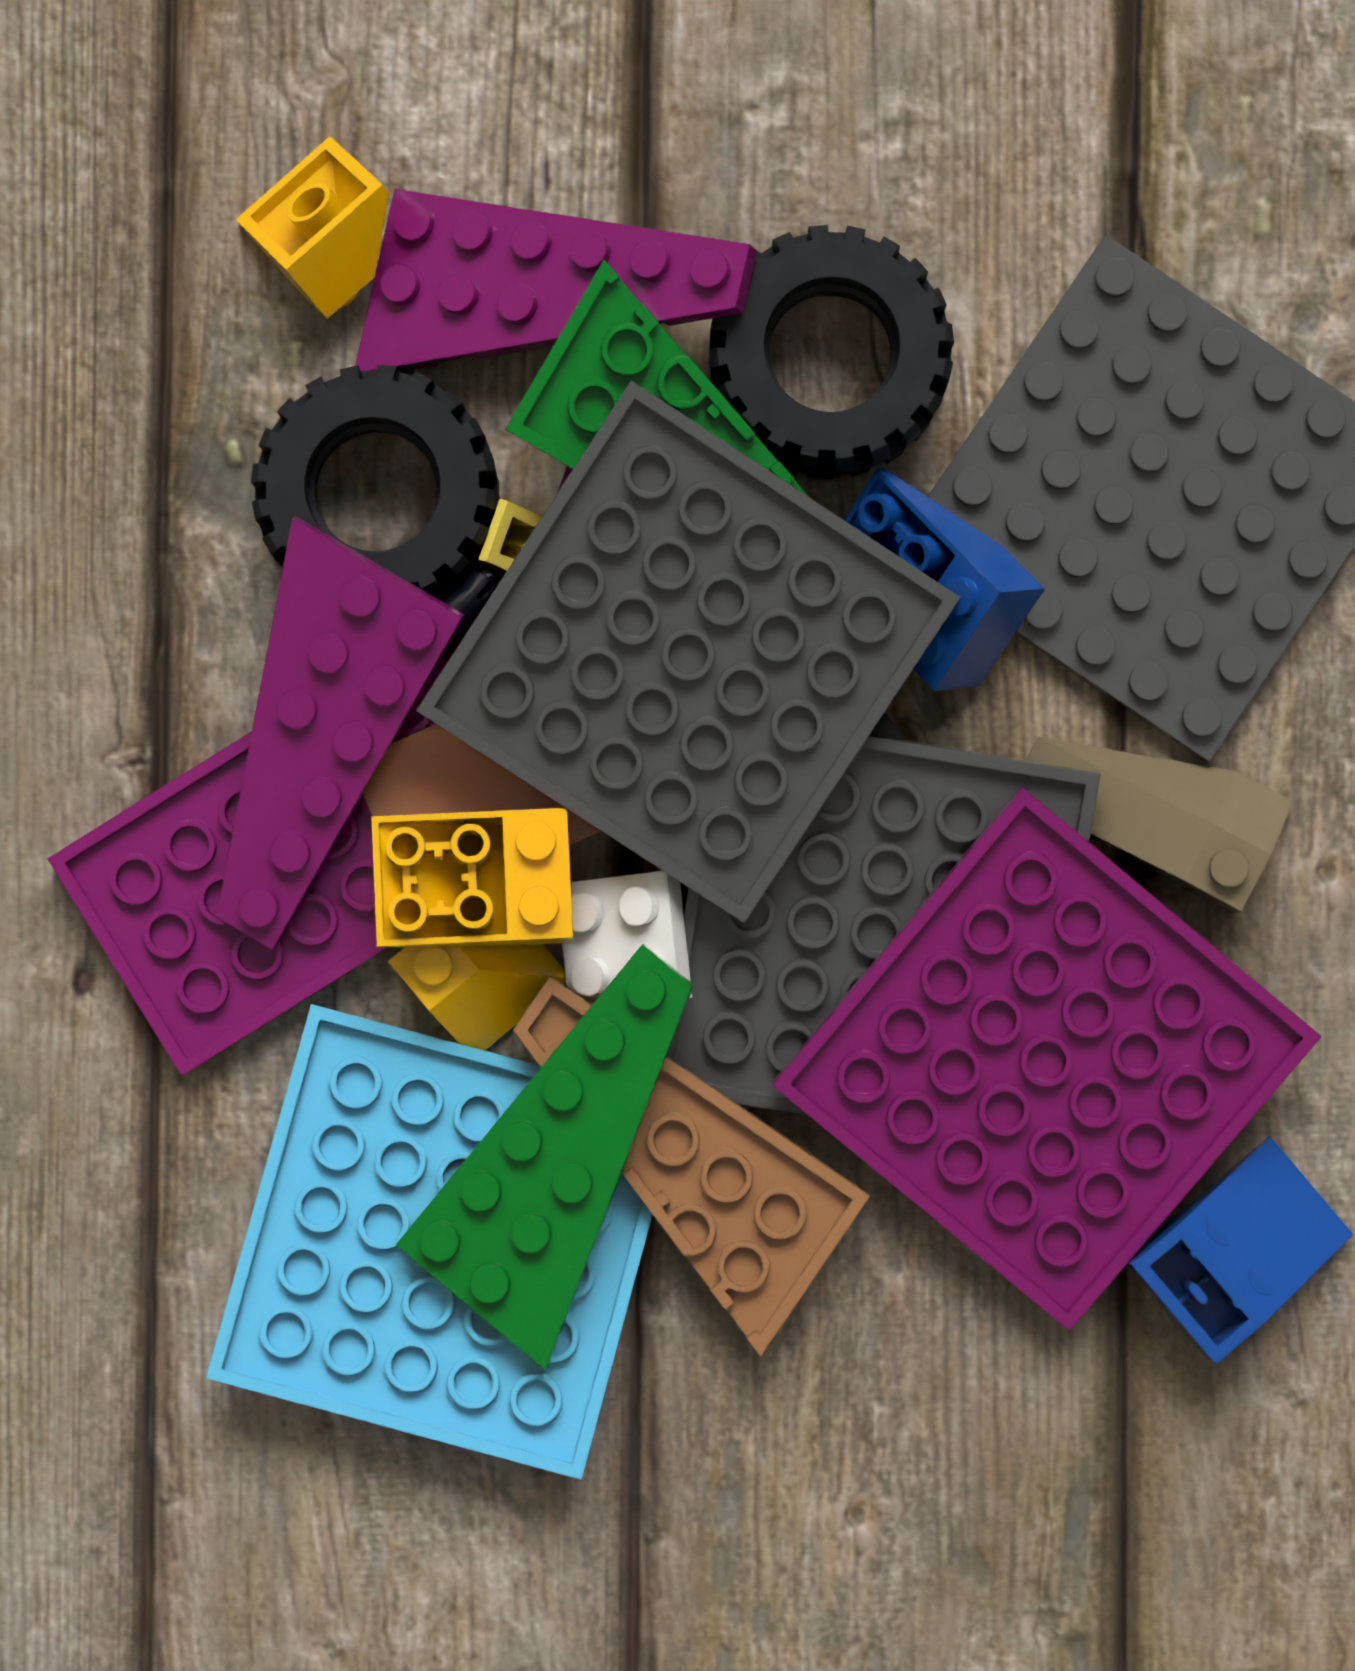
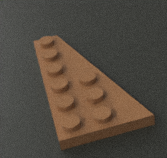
[513,976,870,1357]

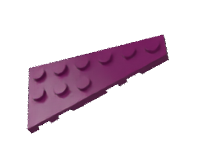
[355,189,757,371]
[216,516,465,949]

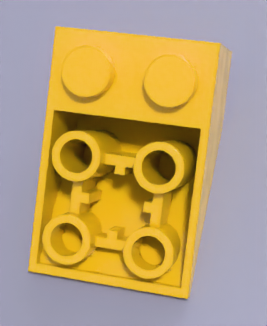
[371,808,573,947]

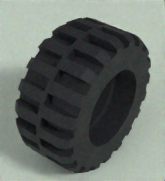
[709,225,954,479]
[251,365,500,597]

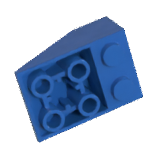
[844,467,1045,691]
[1127,1136,1354,1364]

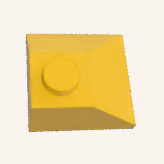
[235,136,389,319]
[388,944,566,1051]

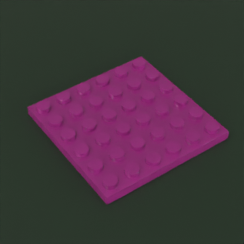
[772,786,1322,1331]

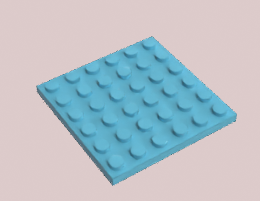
[206,1004,652,1480]

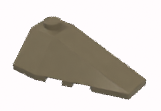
[1026,737,1293,913]

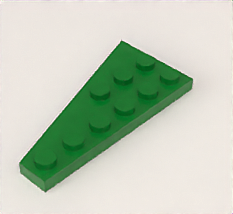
[505,260,809,497]
[396,944,694,1370]

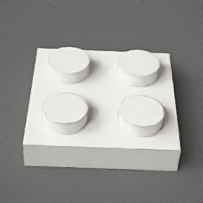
[562,871,692,1005]

